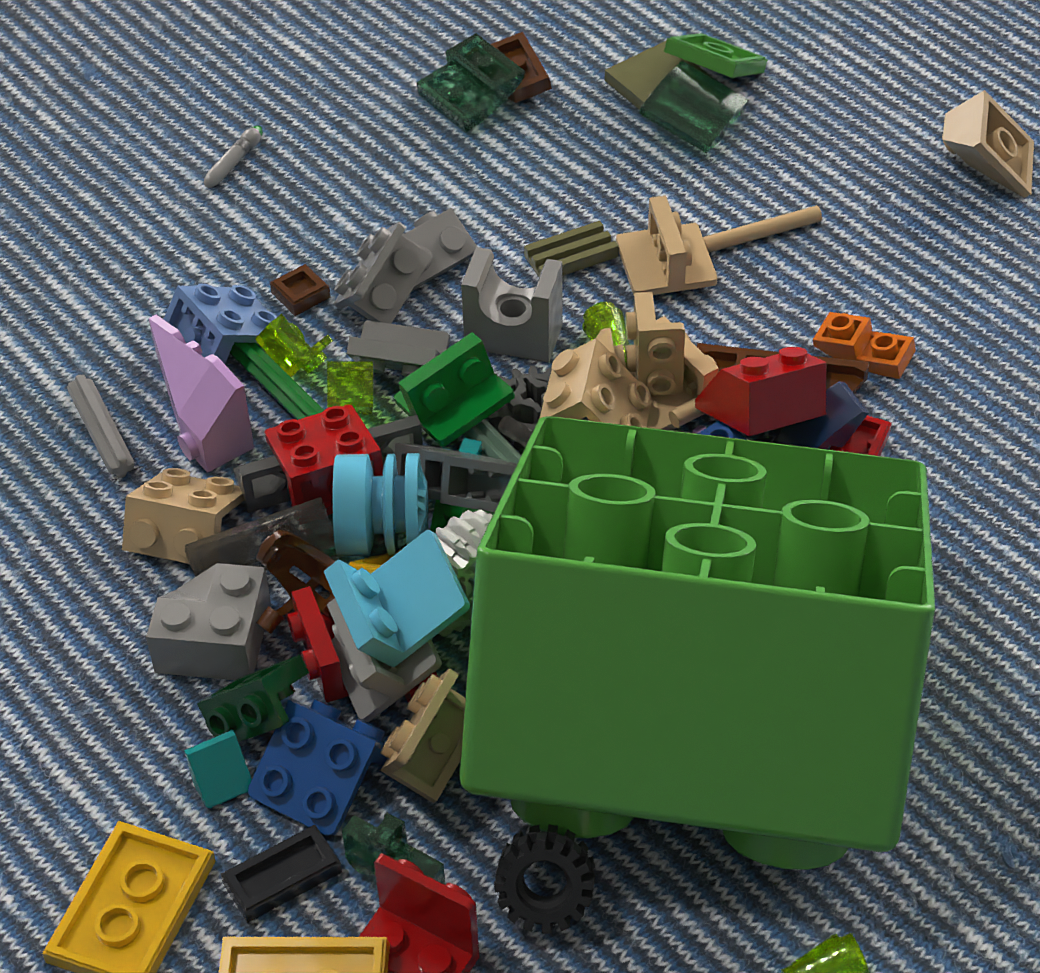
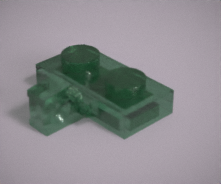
[342,812,445,885]

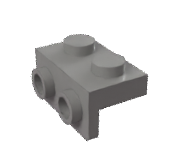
[402,208,477,292]
[346,320,450,377]

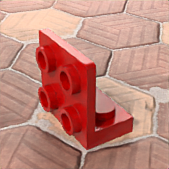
[264,404,384,524]
[359,854,479,973]

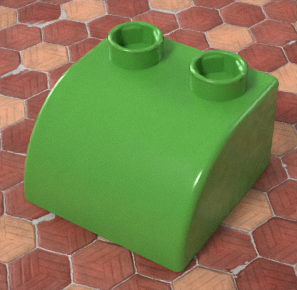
[460,416,935,870]

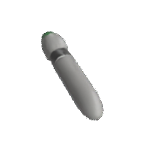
[203,125,263,188]

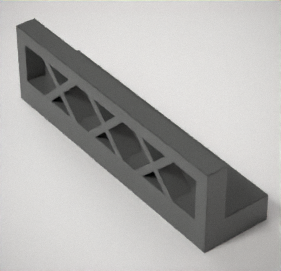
[233,415,423,513]

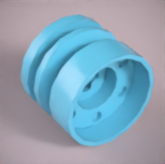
[333,453,429,557]

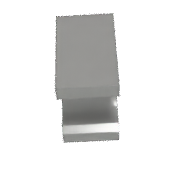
[461,247,563,363]

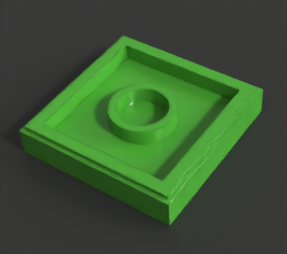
[663,33,768,78]

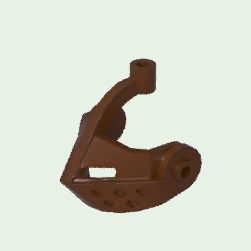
[256,530,336,634]

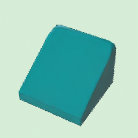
[184,730,252,808]

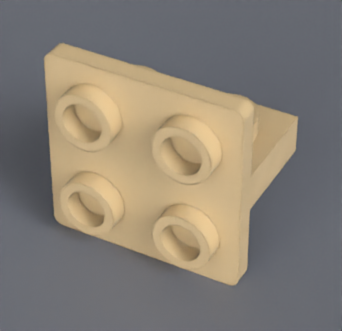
[616,195,717,296]

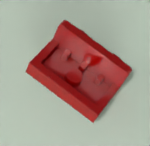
[287,586,349,703]

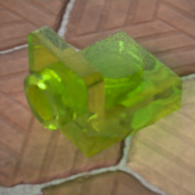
[255,314,333,378]

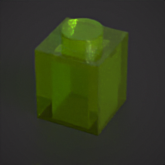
[326,361,373,414]

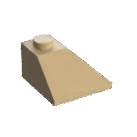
[942,90,1034,198]

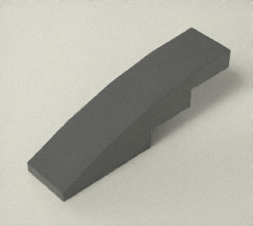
[395,443,517,512]

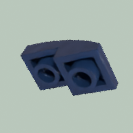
[772,381,869,450]

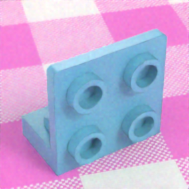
[324,530,470,668]

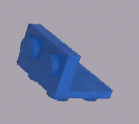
[248,698,387,836]

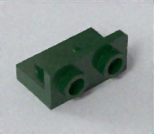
[197,655,310,742]

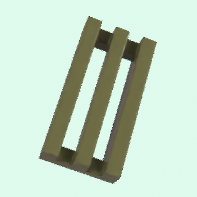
[524,220,619,277]

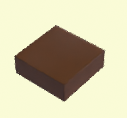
[270,264,331,316]

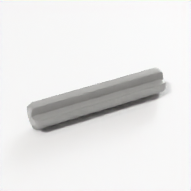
[67,375,135,478]

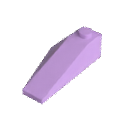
[149,315,254,473]

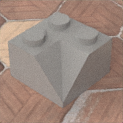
[146,563,271,680]

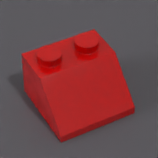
[695,347,826,436]

